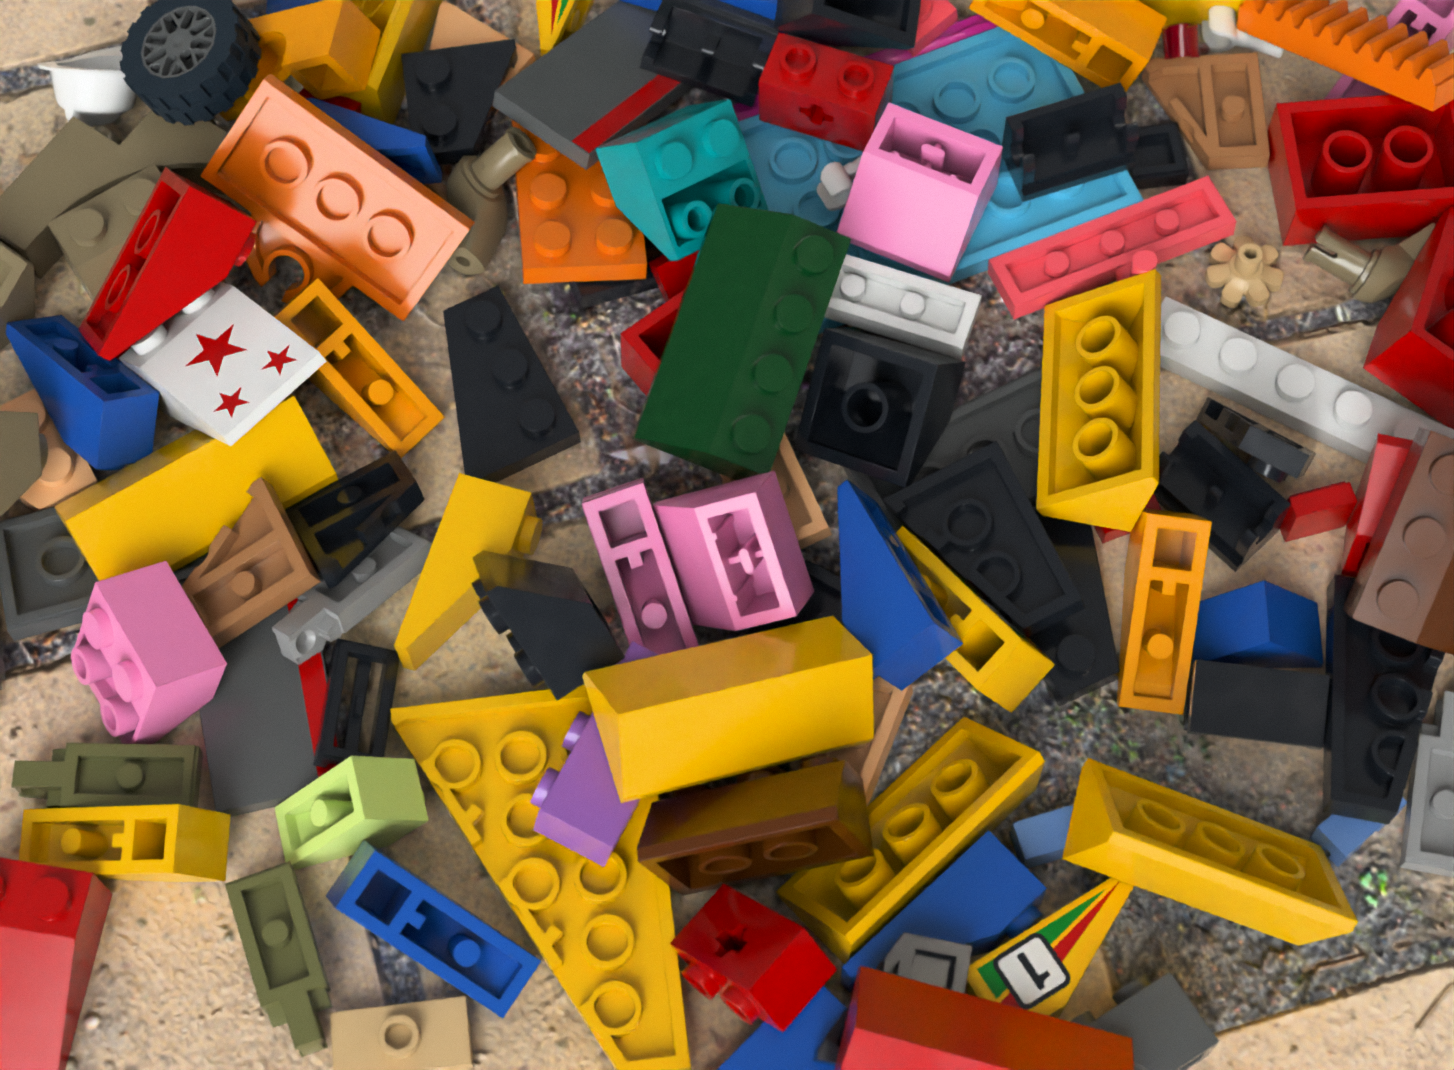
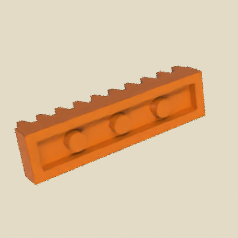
[1237,0,1454,112]

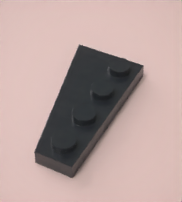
[1322,574,1445,825]

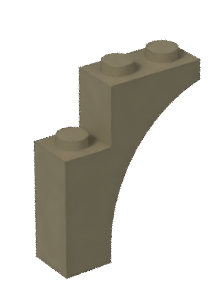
[0,110,228,280]

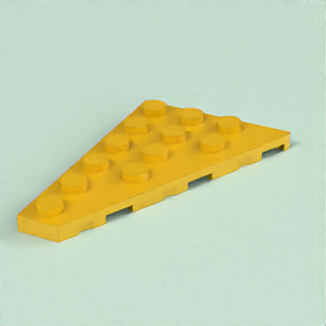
[390,685,691,1070]

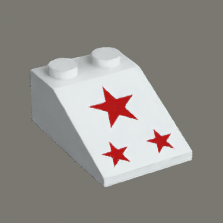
[119,282,327,447]

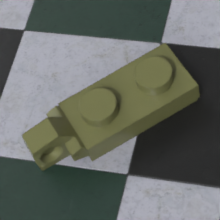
[12,742,203,808]
[225,861,332,1057]

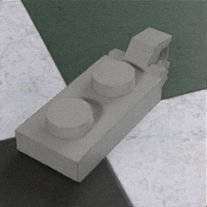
[272,526,432,665]
[1399,690,1454,878]

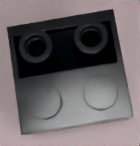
[471,551,625,700]

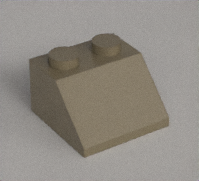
[47,164,226,301]

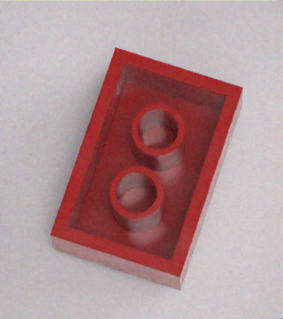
[1267,95,1454,246]

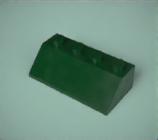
[632,203,851,480]

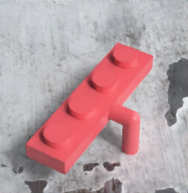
[988,176,1237,319]

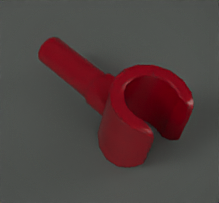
[1162,23,1209,60]

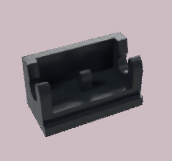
[640,0,780,107]
[1002,82,1139,202]
[1154,420,1291,572]
[1184,659,1330,750]

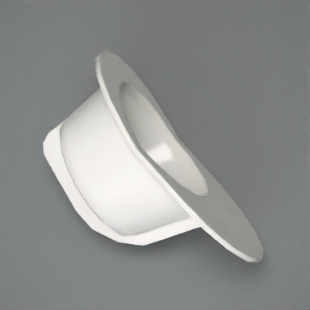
[38,46,137,126]

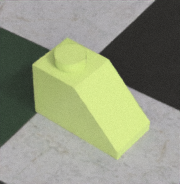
[274,756,429,869]

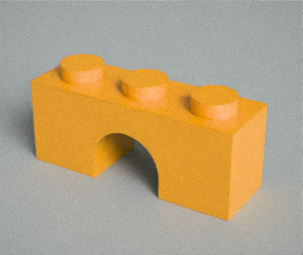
[218,0,381,121]

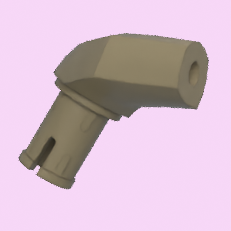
[447,127,537,275]
[1303,222,1436,304]

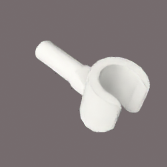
[1202,5,1284,59]
[816,155,862,211]

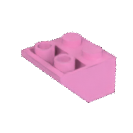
[837,102,1003,283]
[652,470,814,631]
[71,561,227,744]

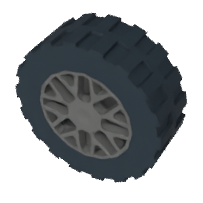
[120,0,262,125]

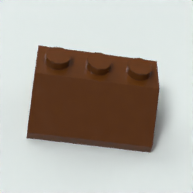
[1342,427,1454,655]
[637,757,874,896]

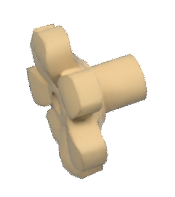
[1205,235,1284,308]

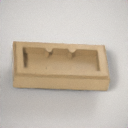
[330,996,474,1070]

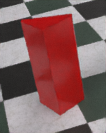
[835,966,1134,1070]

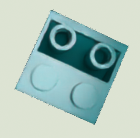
[595,99,769,261]

